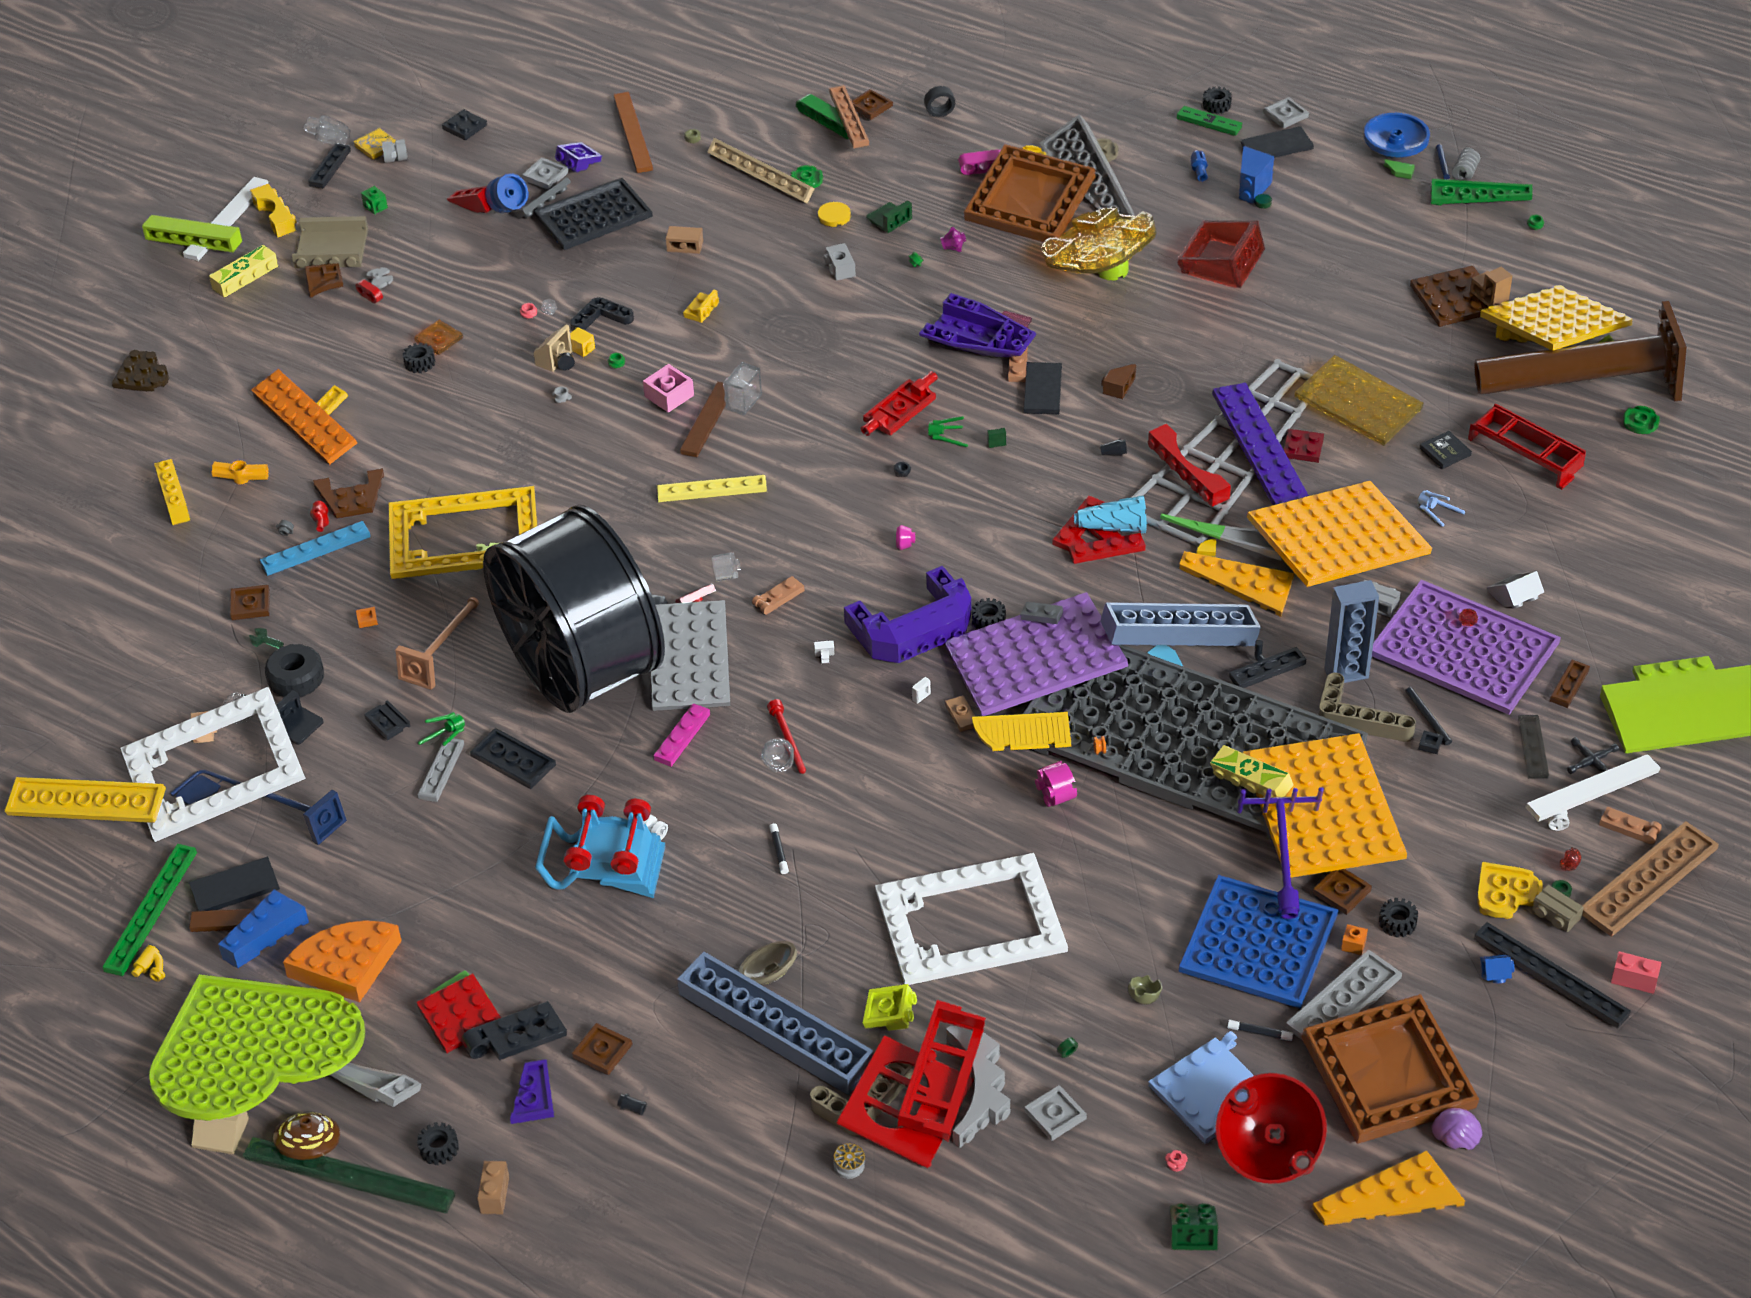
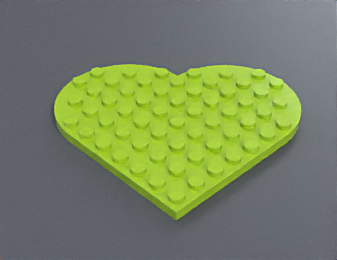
[149,974,365,1121]

